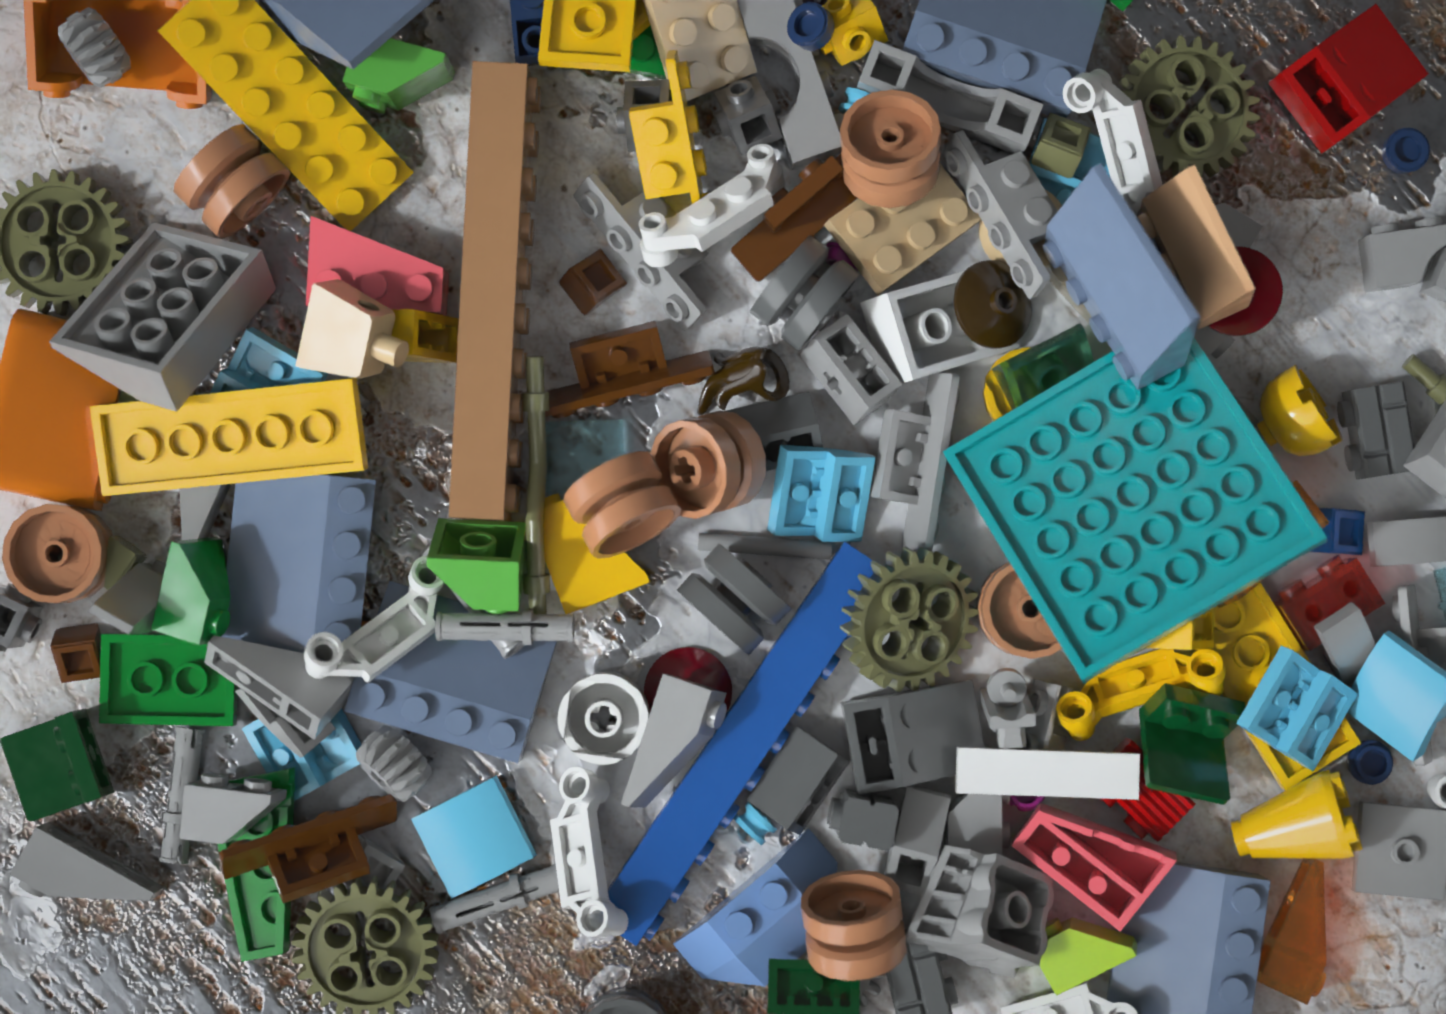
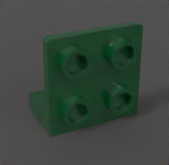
[1139,683,1245,805]
[0,708,115,822]
[767,959,860,1014]

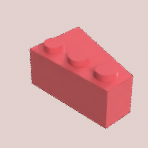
[306,216,449,316]
[1011,803,1177,931]

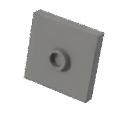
[1351,801,1446,901]

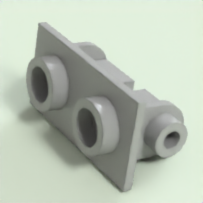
[1017,679,1073,750]

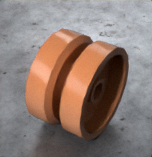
[840,89,941,208]
[173,124,290,239]
[650,411,766,519]
[563,451,681,559]
[2,504,113,603]
[976,562,1062,659]
[801,870,907,981]

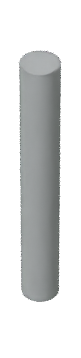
[698,533,832,560]

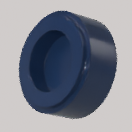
[787,2,835,51]
[1382,128,1430,174]

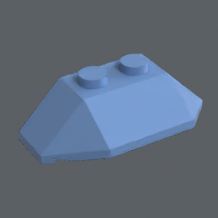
[673,828,838,987]

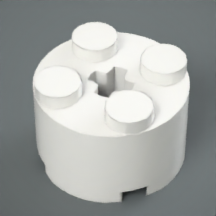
[558,671,650,765]

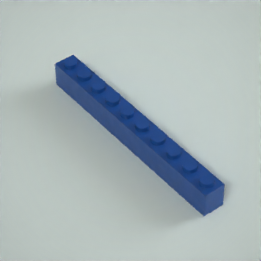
[608,542,874,946]

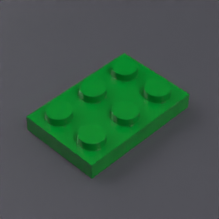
[99,633,238,726]

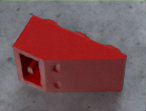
[1268,4,1429,154]

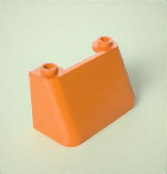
[24,0,212,109]
[0,308,121,511]

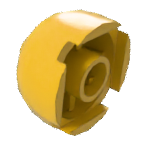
[1257,365,1343,456]

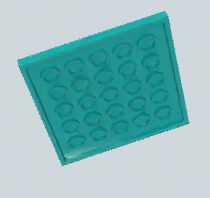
[943,338,1327,684]

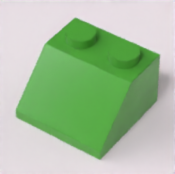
[343,38,455,113]
[427,518,527,614]

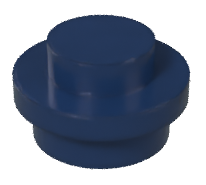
[1347,740,1393,785]

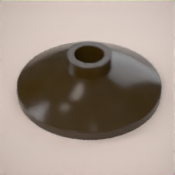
[953,260,1032,349]

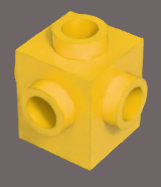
[820,0,889,66]

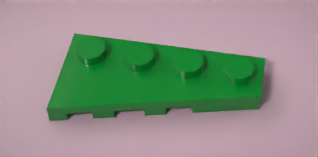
[217,767,295,962]

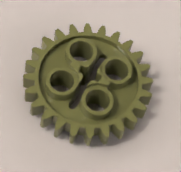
[1119,35,1260,178]
[0,169,133,316]
[840,547,979,692]
[291,876,439,1014]

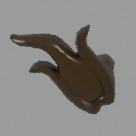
[697,346,790,415]

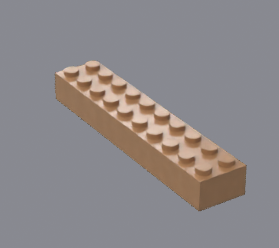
[449,61,541,522]

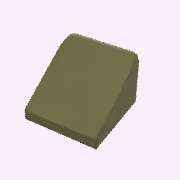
[1031,113,1091,178]
[104,535,146,590]

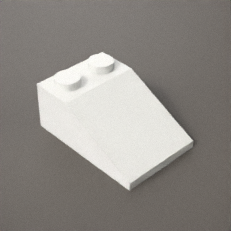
[860,271,1021,383]

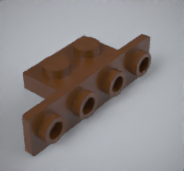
[731,154,858,282]
[545,321,715,418]
[219,794,397,903]

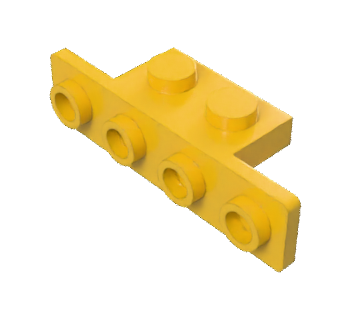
[629,50,710,204]

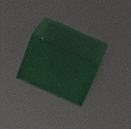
[992,323,1094,410]

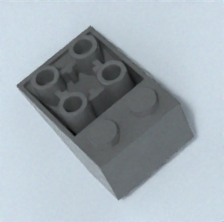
[840,679,984,795]

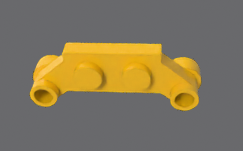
[1056,649,1226,741]

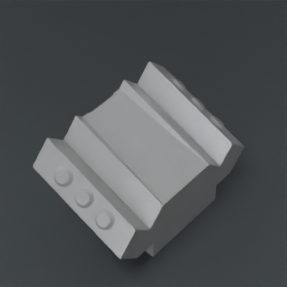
[905,845,1054,977]

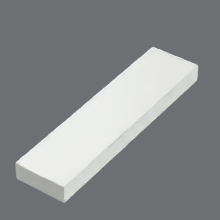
[955,747,1140,800]

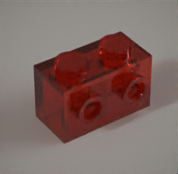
[1274,555,1386,651]

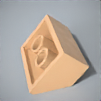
[1137,165,1255,330]

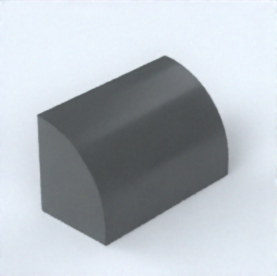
[726,391,823,471]
[746,726,850,835]

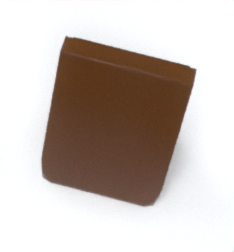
[559,249,628,315]
[50,623,101,683]

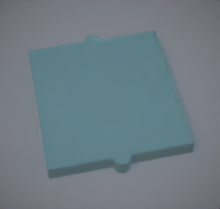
[546,420,627,495]

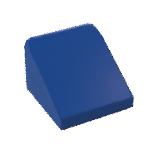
[1309,508,1365,555]

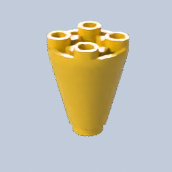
[1230,770,1363,859]

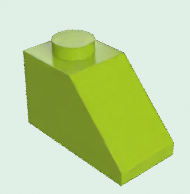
[1040,917,1138,996]

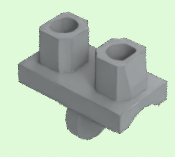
[980,668,1036,749]

